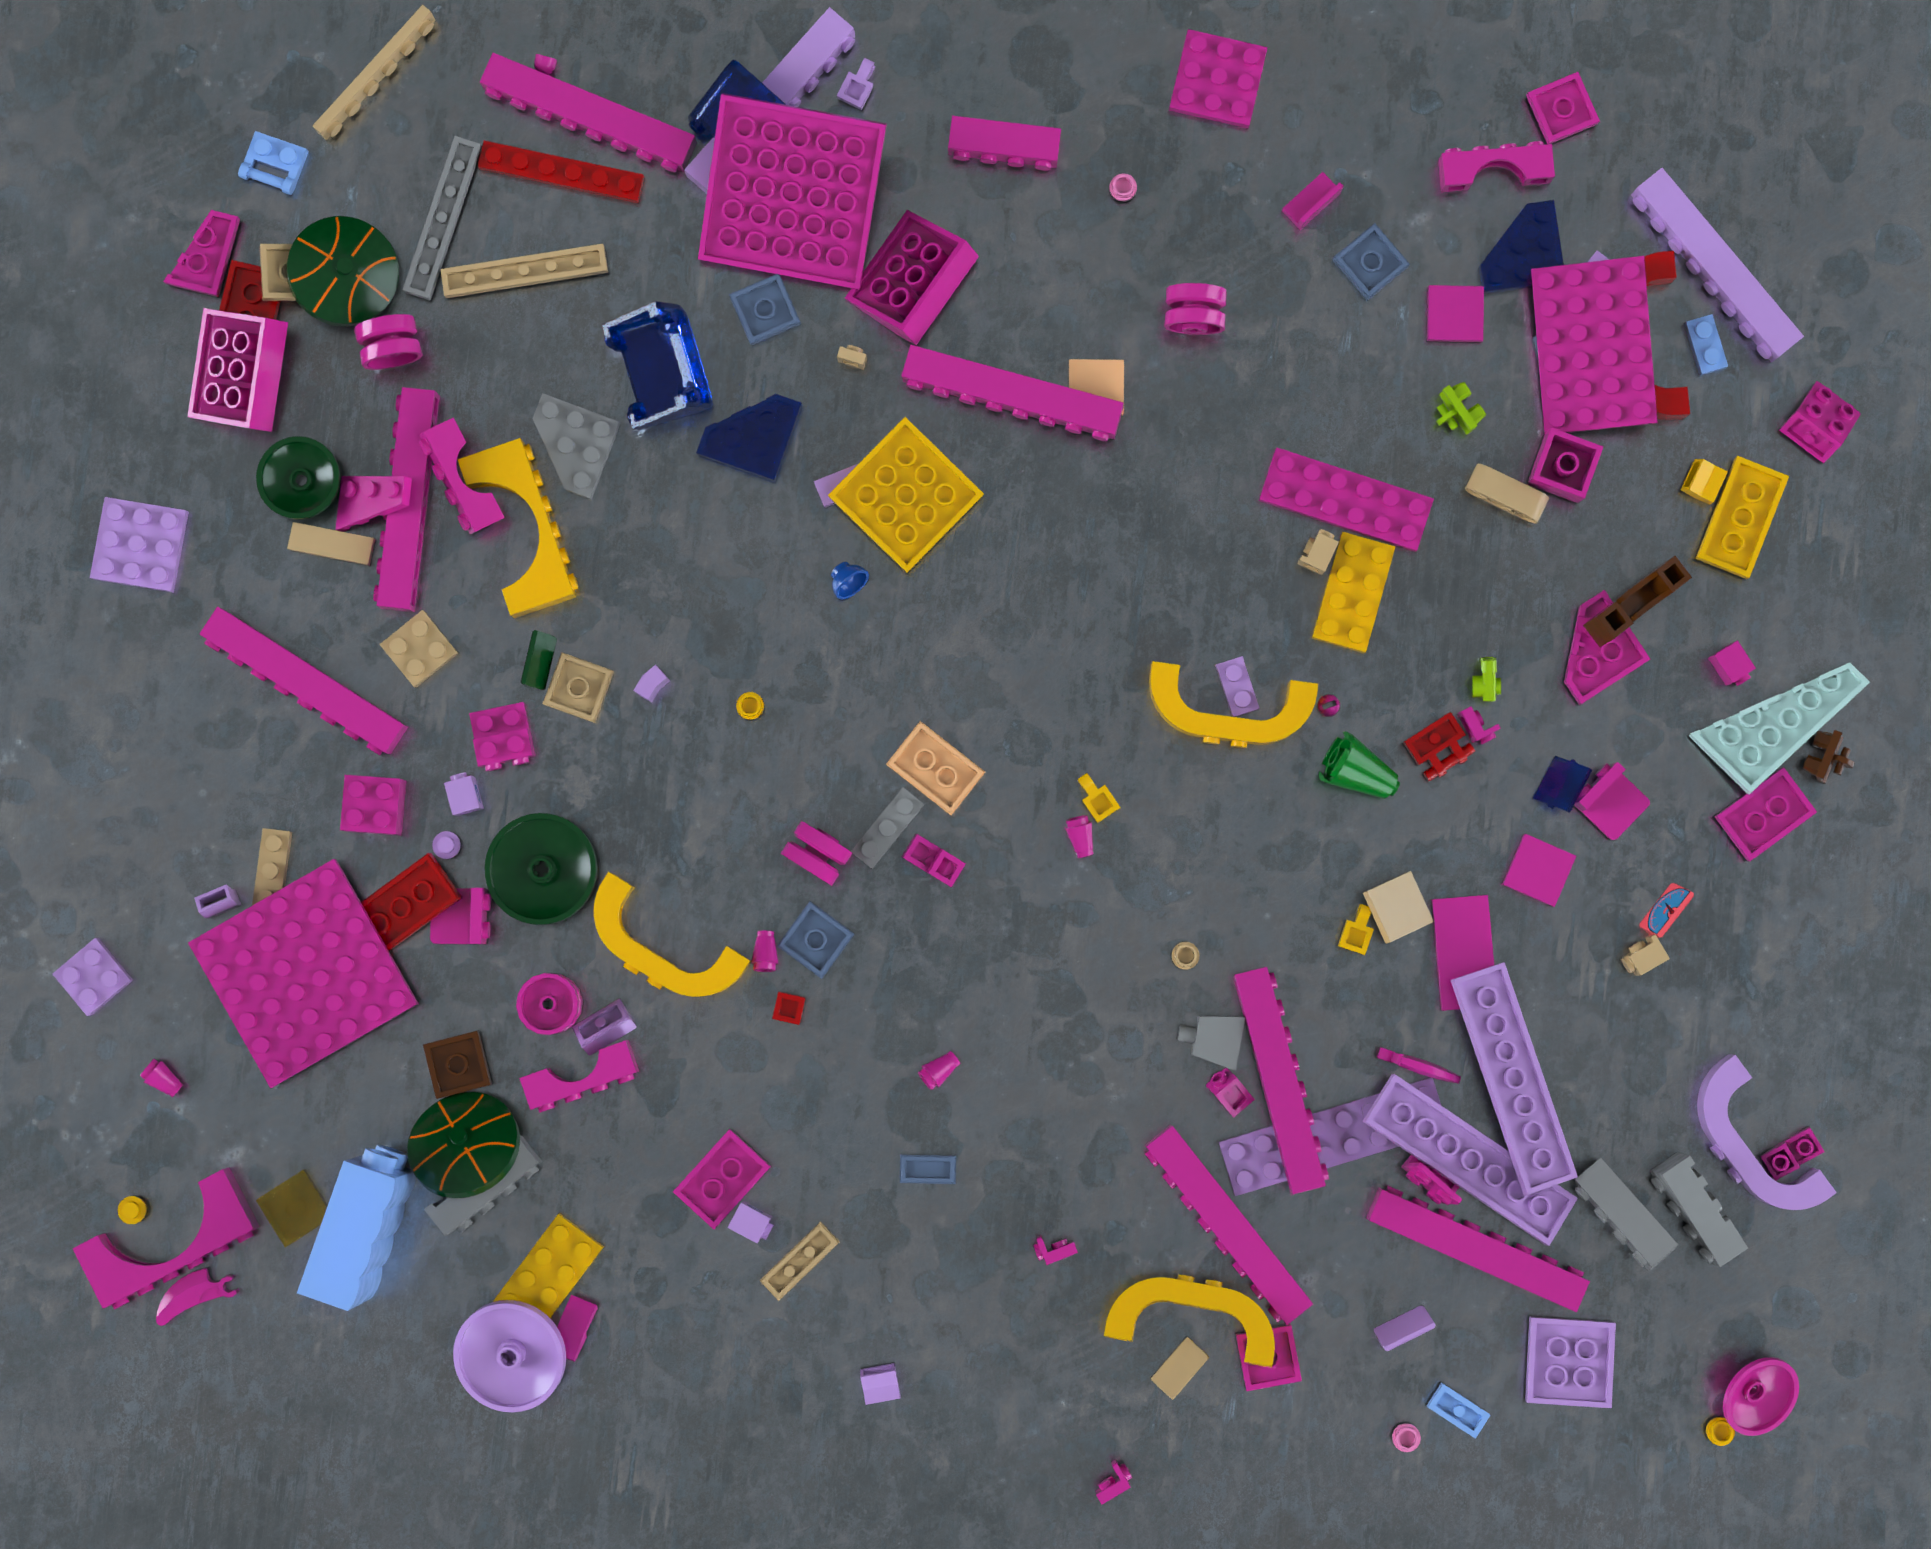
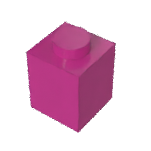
[1708,640,1756,686]

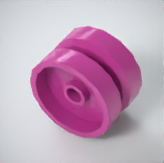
[1165,283,1227,335]
[354,314,423,370]
[780,821,853,886]
[516,973,583,1035]

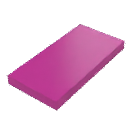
[1431,895,1494,1011]

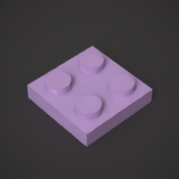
[52,938,133,1016]

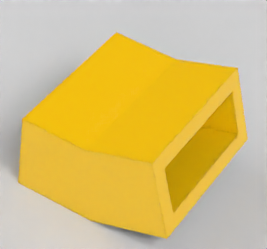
[1681,459,1728,505]

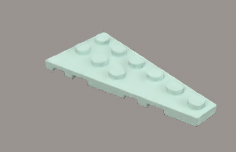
[1689,663,1870,795]

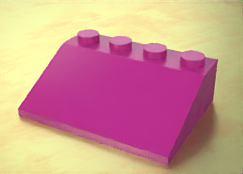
[845,210,979,345]
[187,308,288,432]

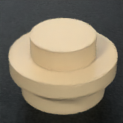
[1171,942,1200,970]

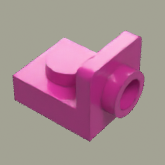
[1457,706,1501,744]
[1206,1068,1255,1118]
[1033,1235,1078,1265]
[1095,1459,1132,1505]

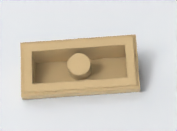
[1151,1337,1209,1400]

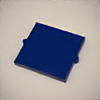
[1533,756,1592,813]

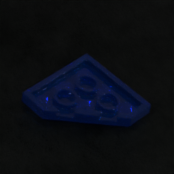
[1479,200,1564,294]
[696,394,802,482]

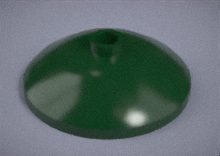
[256,436,340,519]

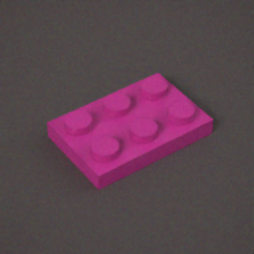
[1715,767,1817,862]
[673,1129,771,1229]

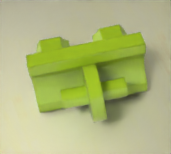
[1436,382,1486,435]

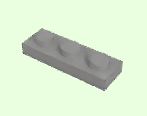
[851,787,925,869]

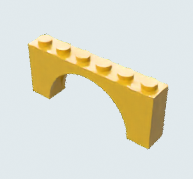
[457,438,579,619]

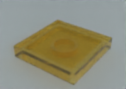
[256,1169,328,1247]

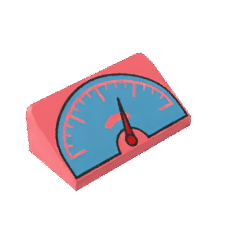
[1639,883,1694,938]

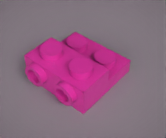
[469,702,536,771]

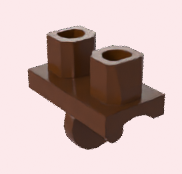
[1803,730,1855,784]

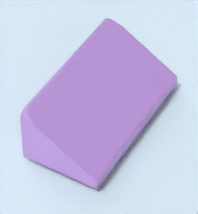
[572,998,636,1055]
[1374,1305,1436,1351]

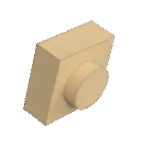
[837,345,867,370]

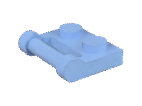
[238,131,309,195]

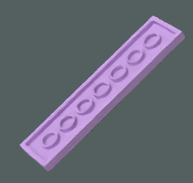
[1451,962,1578,1195]
[1362,1074,1578,1246]
[1218,1077,1441,1196]

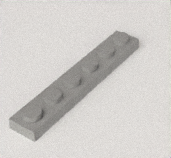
[403,136,482,301]

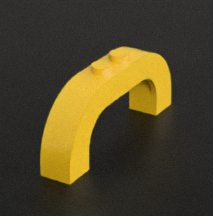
[1149,661,1318,748]
[594,872,751,997]
[1104,1274,1275,1368]

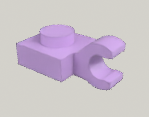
[837,58,875,110]

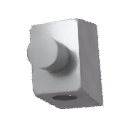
[1177,1016,1245,1070]

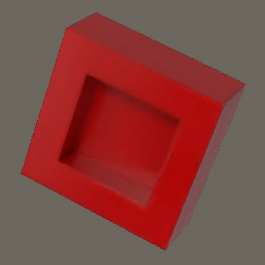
[772,992,806,1025]

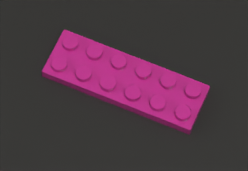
[1259,447,1434,552]

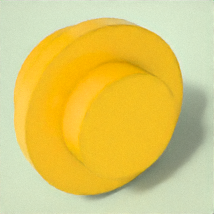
[736,692,764,720]
[118,1196,147,1224]
[1706,1417,1735,1446]

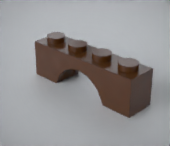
[1583,556,1692,647]

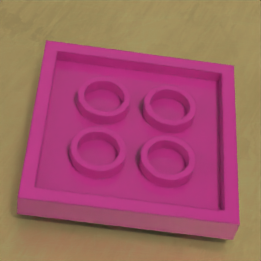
[1169,29,1268,129]

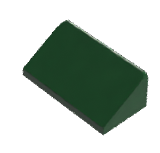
[521,630,557,690]

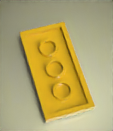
[1695,456,1789,579]
[1312,532,1395,653]
[493,1213,604,1319]

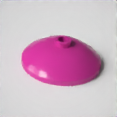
[1723,1357,1799,1436]

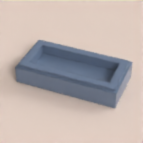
[900,1154,956,1184]

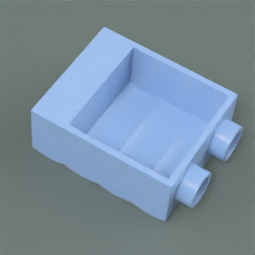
[297,1144,416,1311]

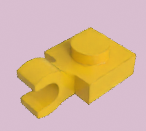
[1077,773,1121,823]
[1338,904,1374,955]

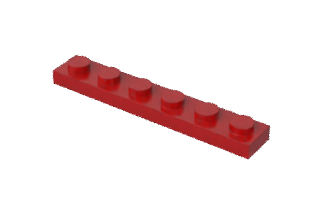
[477,140,645,204]

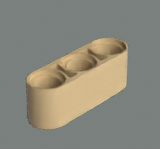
[1465,464,1549,524]

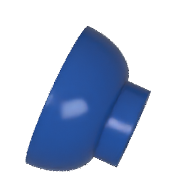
[831,562,869,600]

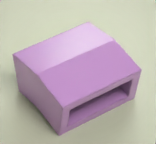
[633,664,670,702]
[194,884,241,919]
[860,1363,901,1405]

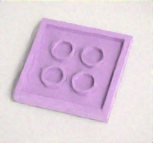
[90,497,189,593]
[1525,1316,1616,1408]

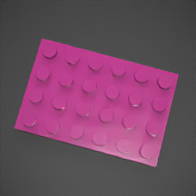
[1531,256,1658,435]

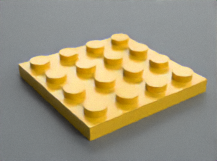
[828,417,984,573]

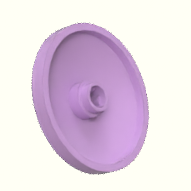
[453,1300,566,1412]

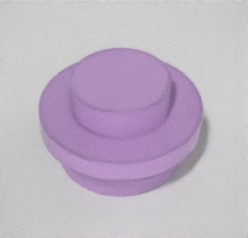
[432,831,461,859]

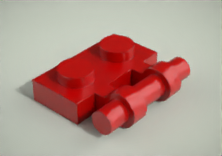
[1403,712,1475,782]

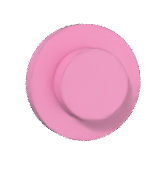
[1109,173,1137,201]
[1392,1423,1421,1452]

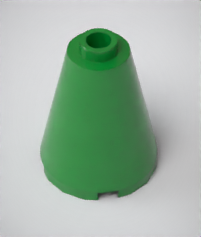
[1319,731,1400,799]

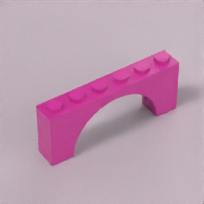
[73,1167,260,1310]

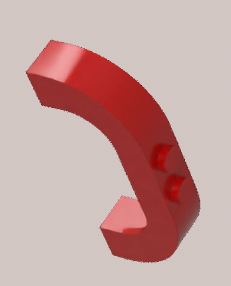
[1644,251,1690,420]

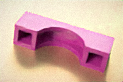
[1438,141,1555,193]
[419,417,505,534]
[519,1040,639,1113]

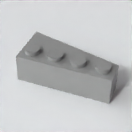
[424,1135,542,1236]
[1650,1152,1748,1267]
[1574,1158,1678,1272]

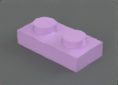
[1215,656,1260,717]

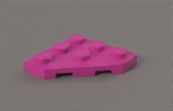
[1564,590,1650,705]

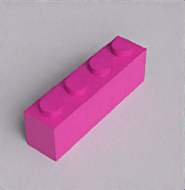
[948,116,1061,171]

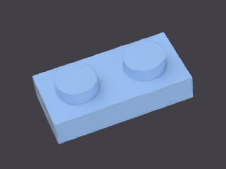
[1684,314,1728,376]
[1427,1382,1490,1439]

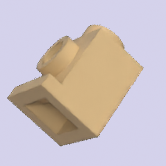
[1297,529,1339,575]
[1621,934,1670,976]

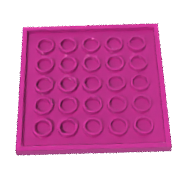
[698,93,887,289]
[188,859,419,1089]

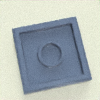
[1332,223,1410,301]
[729,274,801,346]
[777,901,855,979]

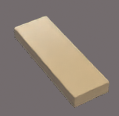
[287,522,376,566]
[760,1221,840,1301]

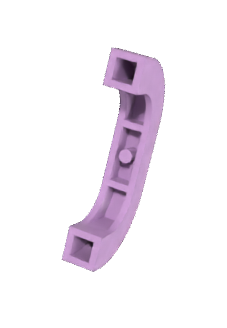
[1697,1054,1837,1210]

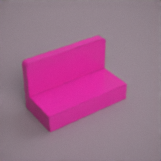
[1282,172,1344,230]

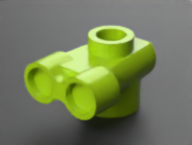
[1472,657,1501,701]

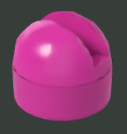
[534,54,557,75]
[1317,694,1340,717]

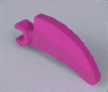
[1377,1047,1461,1084]
[156,1268,239,1326]

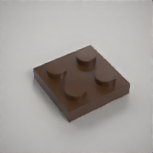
[423,1030,492,1099]

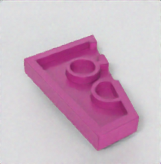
[163,210,240,297]
[335,476,412,532]

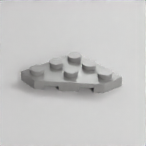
[533,393,621,500]

